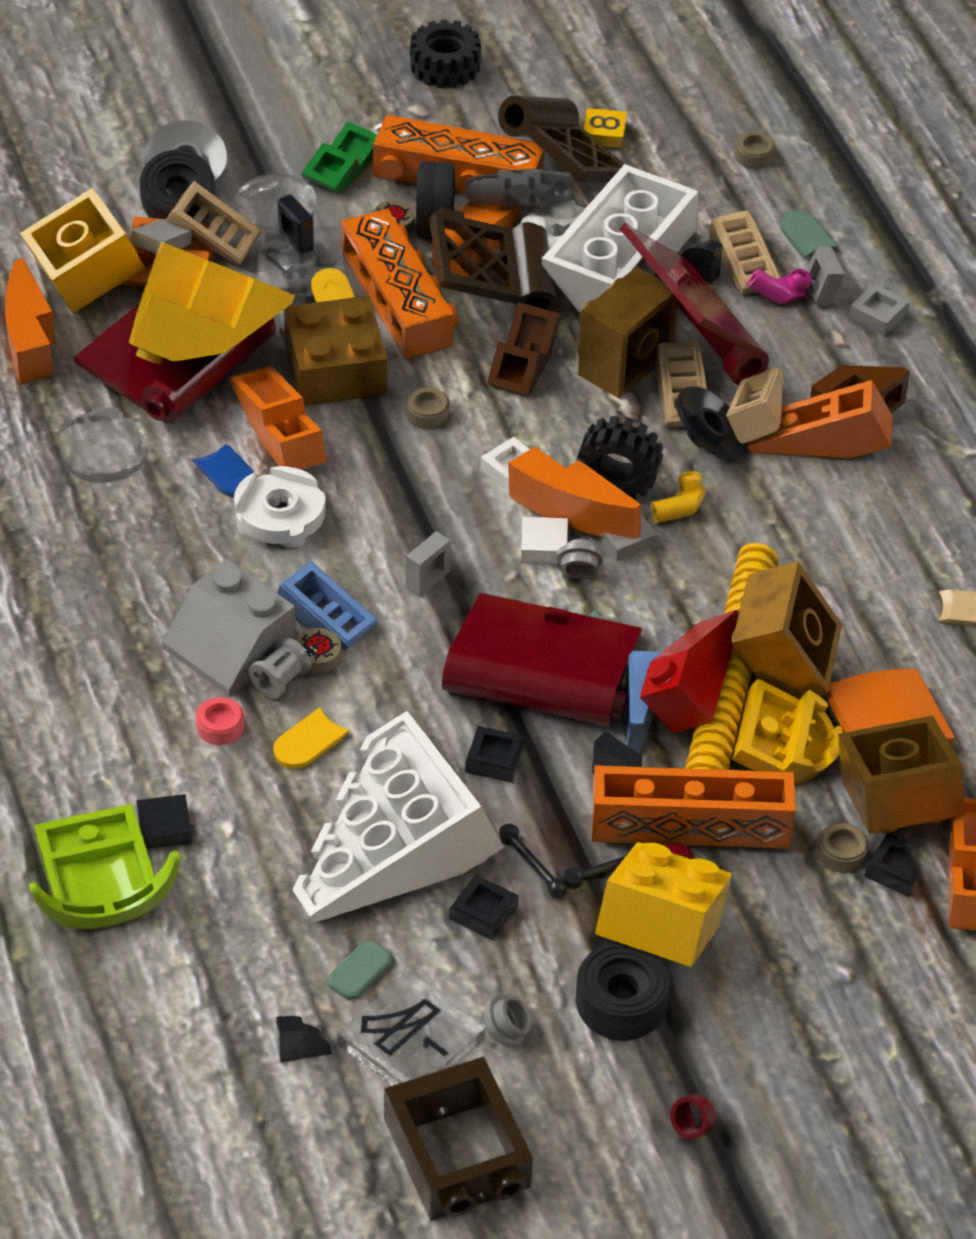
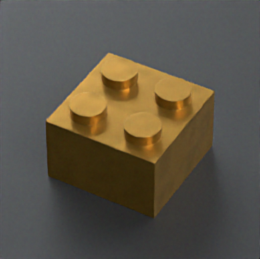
[577,266,677,399]
[284,295,387,406]
[732,561,842,699]
[838,715,965,834]

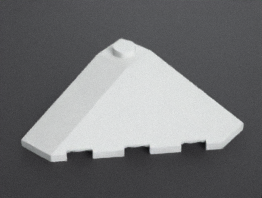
[293,711,504,923]

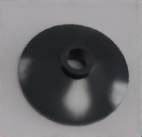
[676,386,748,461]

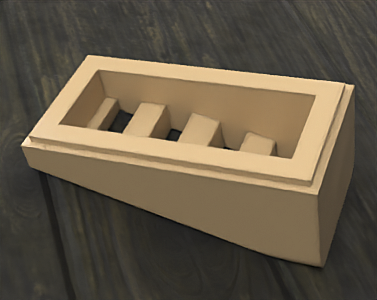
[165,181,263,266]
[709,210,780,295]
[655,342,707,428]
[726,367,784,443]

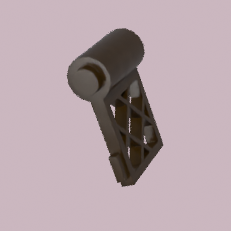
[498,96,626,182]
[429,207,558,311]

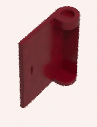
[619,223,769,385]
[74,303,276,423]
[442,592,643,728]

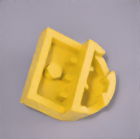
[732,679,843,784]

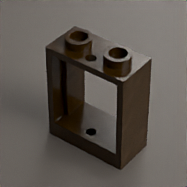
[384,1056,533,1221]

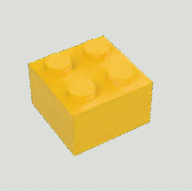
[20,188,145,314]
[595,842,733,967]

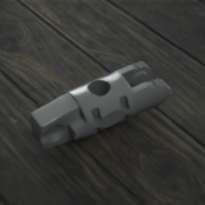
[465,169,573,208]

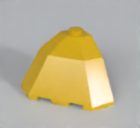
[129,241,295,365]

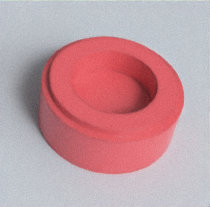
[196,697,245,745]

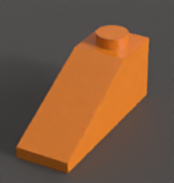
[747,380,892,459]

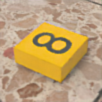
[583,108,627,149]

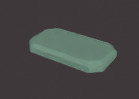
[328,941,392,1000]

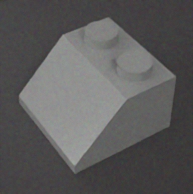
[162,559,296,696]

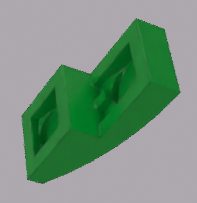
[301,121,378,193]

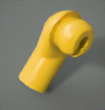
[650,471,706,524]

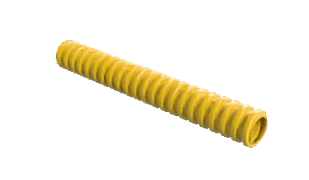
[685,543,779,770]

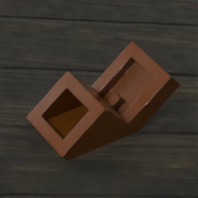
[487,302,562,396]
[810,365,910,413]

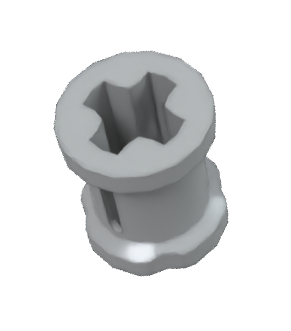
[248,638,312,699]

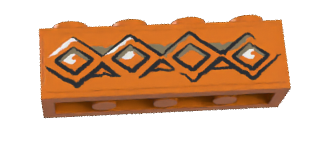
[373,114,545,194]
[341,209,458,359]
[592,765,796,849]

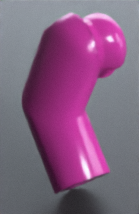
[747,268,812,305]

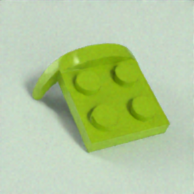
[29,803,181,929]

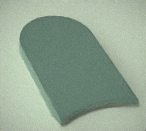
[780,210,838,258]

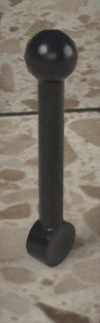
[499,824,567,898]
[563,855,627,889]

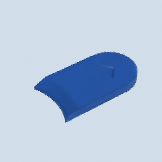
[192,444,254,497]

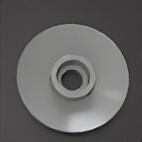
[144,120,227,194]

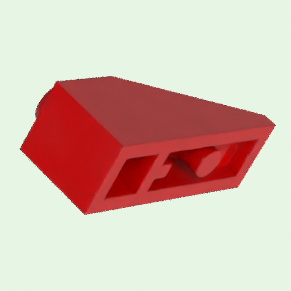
[639,610,739,734]

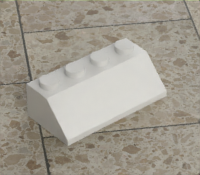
[542,164,699,313]

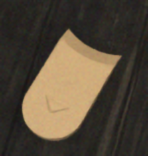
[937,589,976,627]

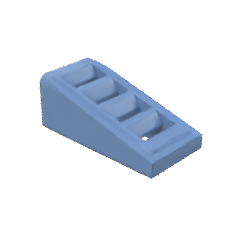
[277,561,379,651]
[626,651,662,754]

